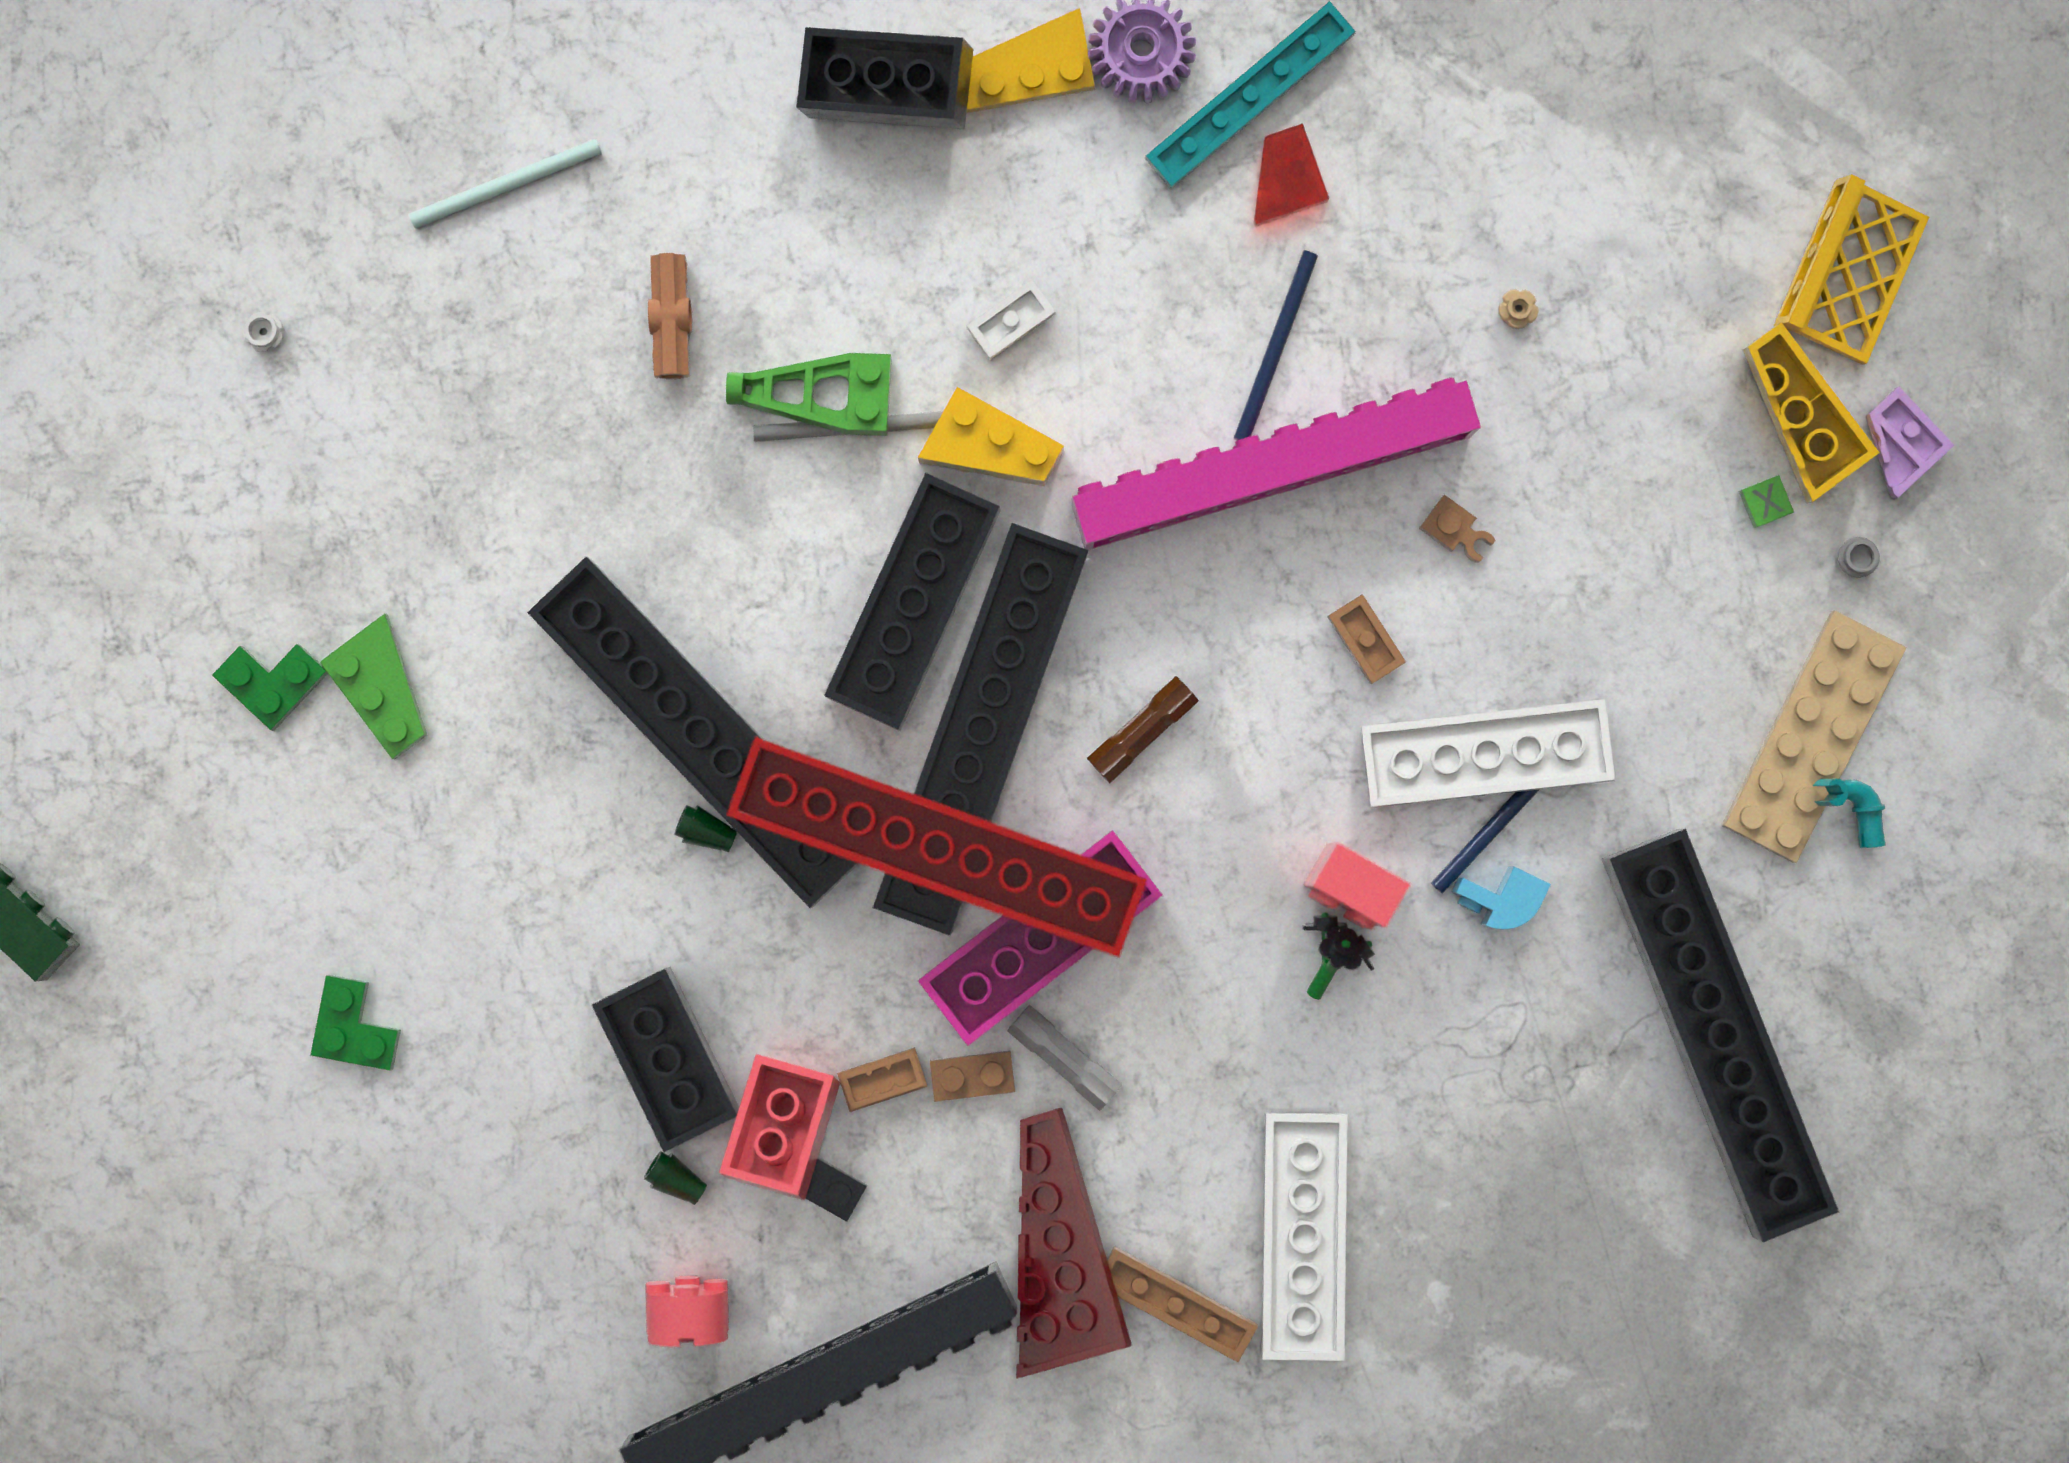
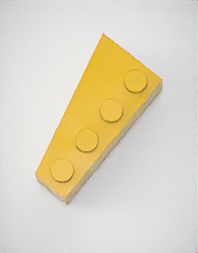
[1743,322,1880,503]

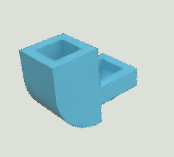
[1451,866,1551,929]

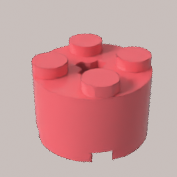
[645,1275,729,1347]

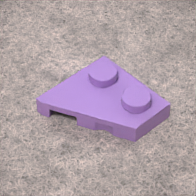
[1866,386,1954,500]

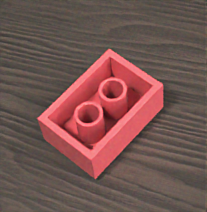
[1303,843,1411,930]
[719,1054,840,1201]

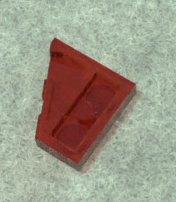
[1253,123,1329,227]

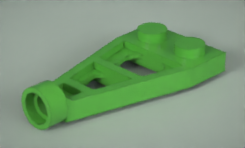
[726,353,892,436]

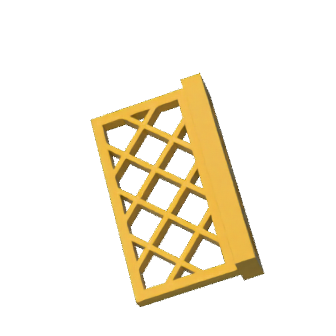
[1773,174,1929,365]

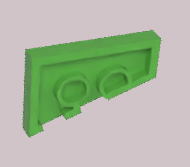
[320,613,427,759]

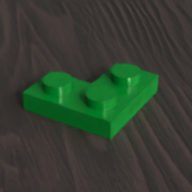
[212,644,328,731]
[310,975,401,1071]

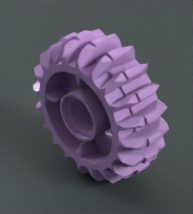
[1088,0,1196,103]

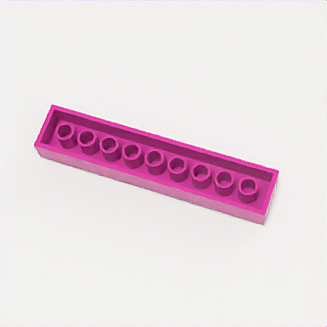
[1072,377,1481,550]

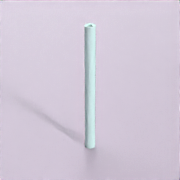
[409,139,602,229]

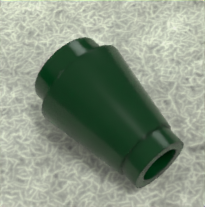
[674,805,737,852]
[644,1151,707,1205]

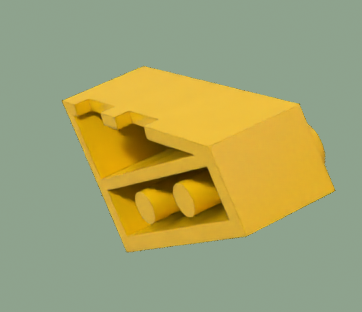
[918,387,1064,486]

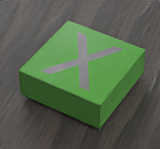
[1739,475,1794,528]

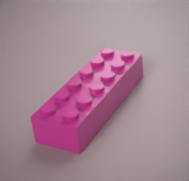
[918,830,1163,1046]

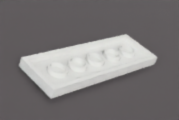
[1361,699,1615,808]
[1262,1112,1348,1361]

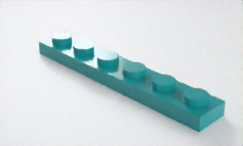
[1145,1,1356,189]

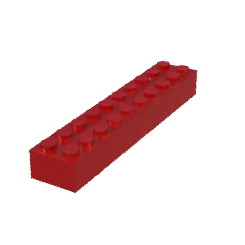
[727,737,1147,958]

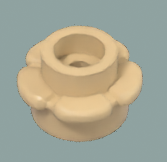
[1498,289,1539,329]

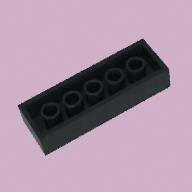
[824,473,1000,731]

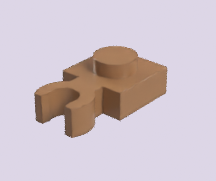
[1419,494,1496,563]

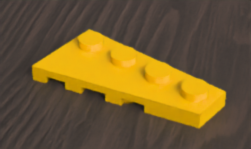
[966,8,1095,113]

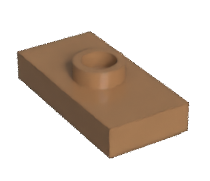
[837,1047,928,1112]

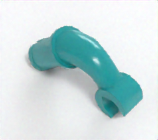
[1813,779,1886,848]

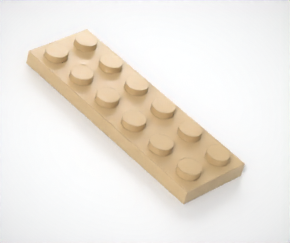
[1721,610,1907,863]

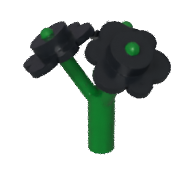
[1303,912,1375,1000]

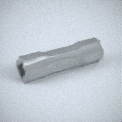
[1007,1004,1122,1111]

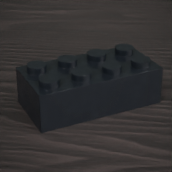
[796,27,974,129]
[592,967,739,1153]

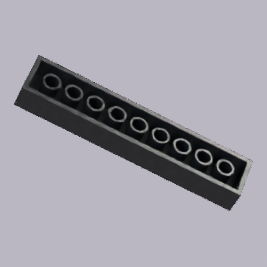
[873,523,1089,936]
[527,556,859,908]
[1601,829,1839,1242]
[619,1262,1017,1463]

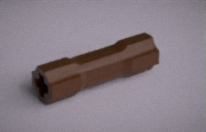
[1087,676,1199,784]

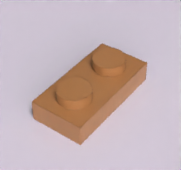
[1327,594,1406,685]
[930,1051,1015,1102]

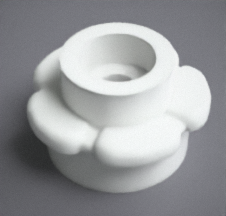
[243,312,283,352]

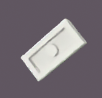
[966,279,1056,360]

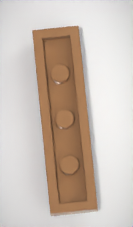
[1107,1246,1258,1362]

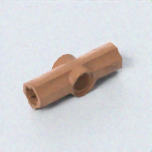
[648,253,692,379]

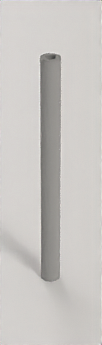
[753,411,943,442]

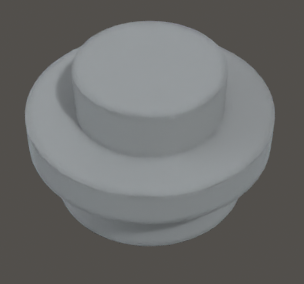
[1838,537,1880,578]

